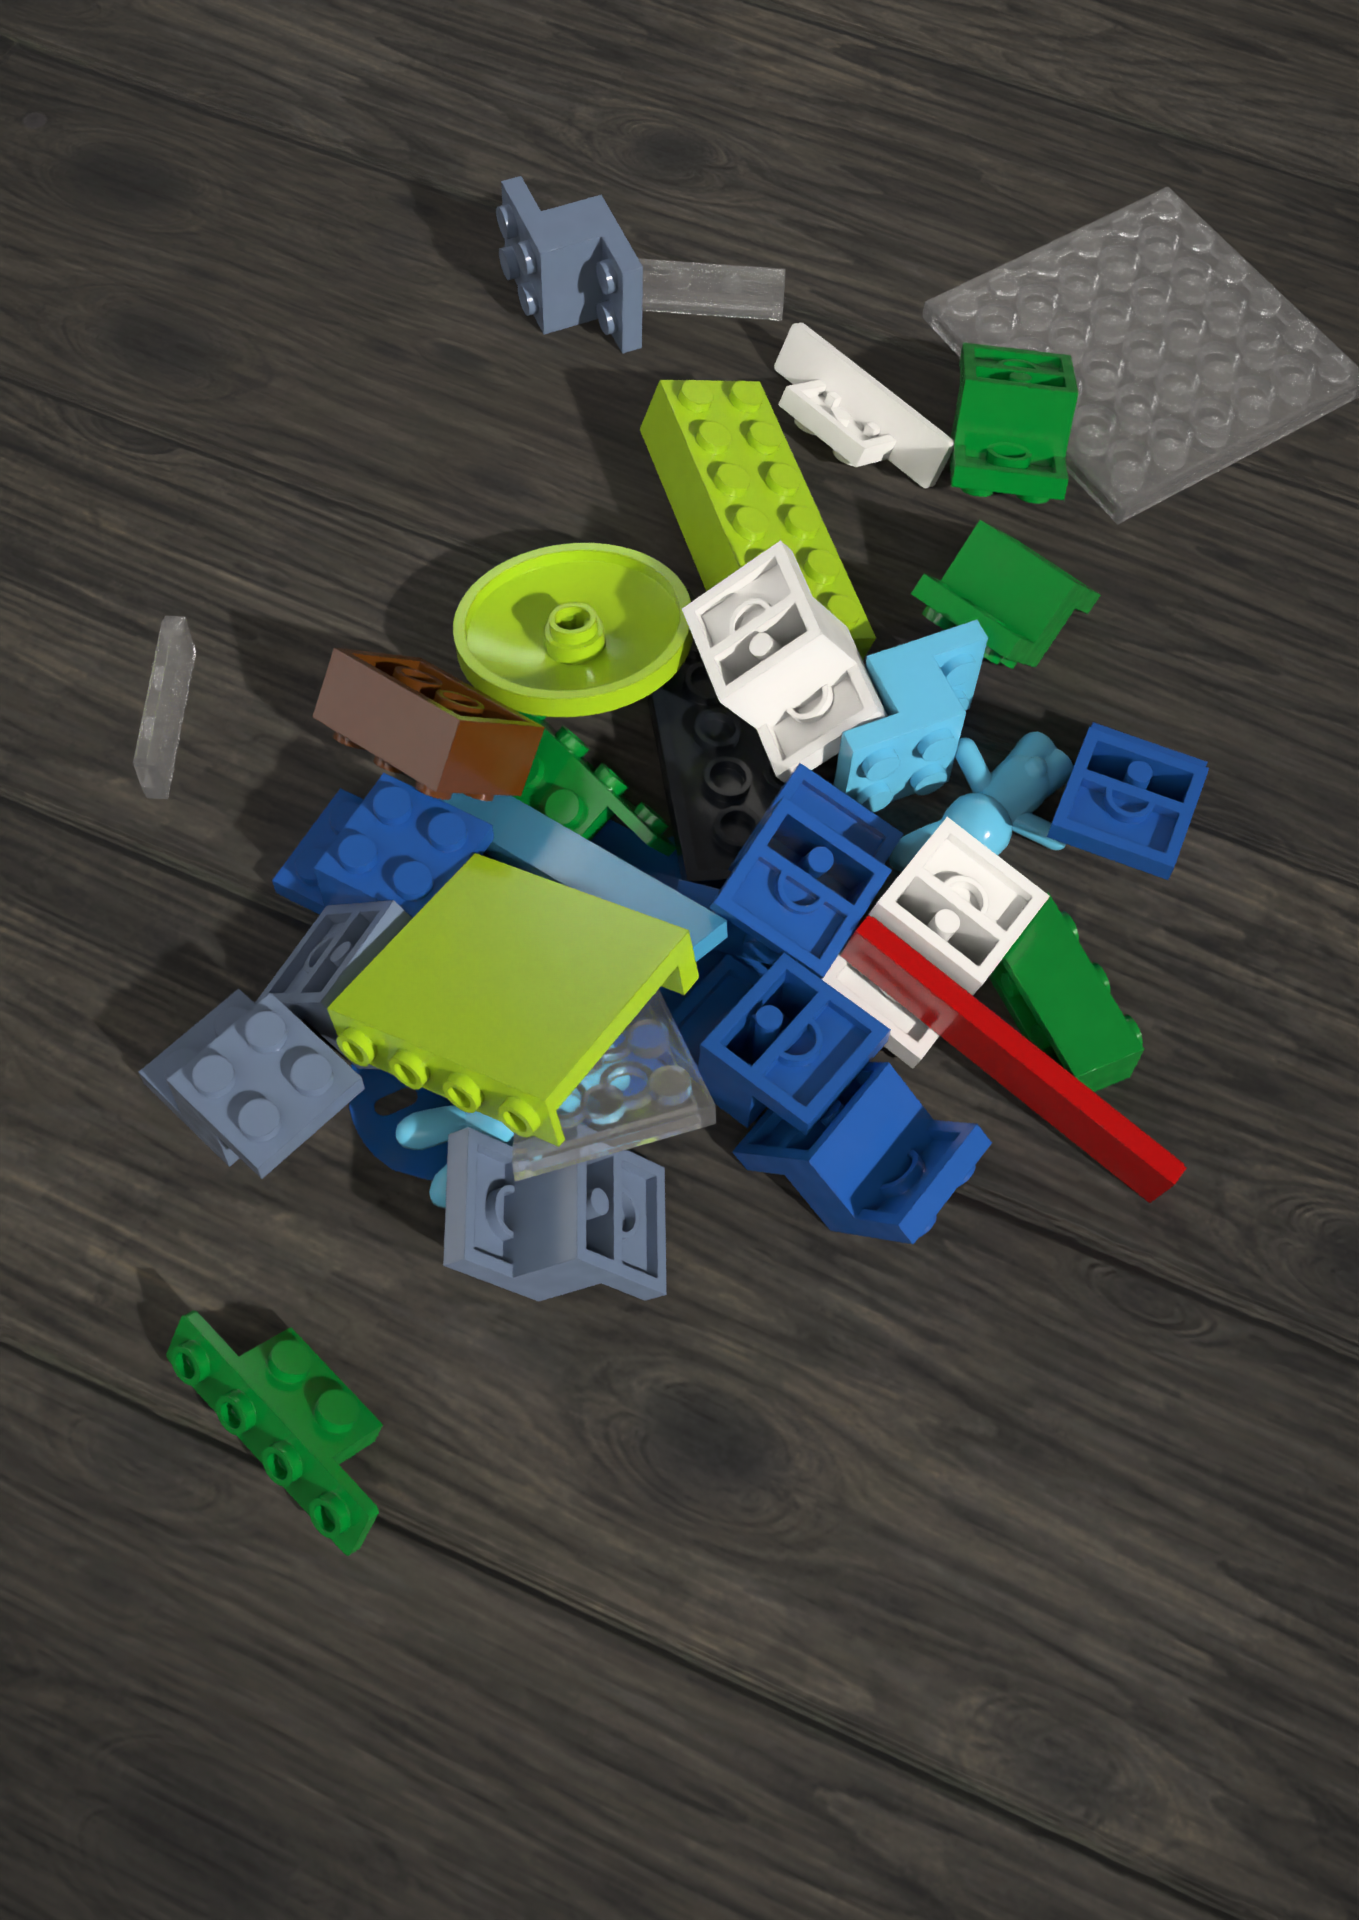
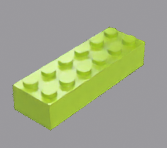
[640,380,876,660]

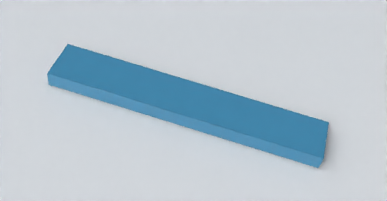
[440,793,728,962]

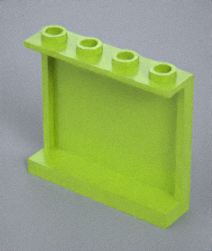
[327,853,699,1147]

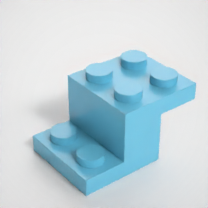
[833,620,988,813]

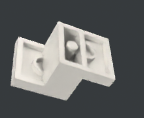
[682,540,888,783]
[822,817,1050,1069]

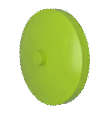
[453,543,693,717]

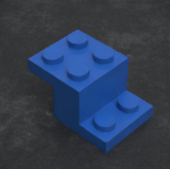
[1047,722,1209,880]
[709,763,903,979]
[272,773,494,918]
[646,953,891,1136]
[732,1062,992,1244]

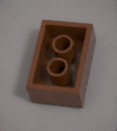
[312,648,545,801]

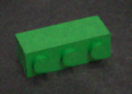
[989,892,1144,1092]

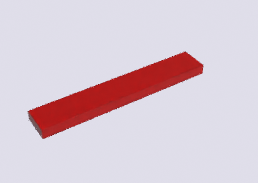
[840,915,1187,1203]

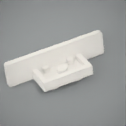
[774,322,954,488]

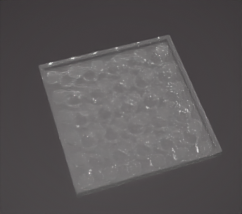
[922,187,1359,525]

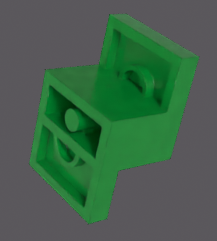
[950,342,1078,504]
[911,520,1101,669]

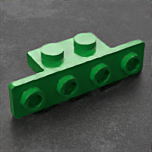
[513,710,676,857]
[166,1310,383,1556]

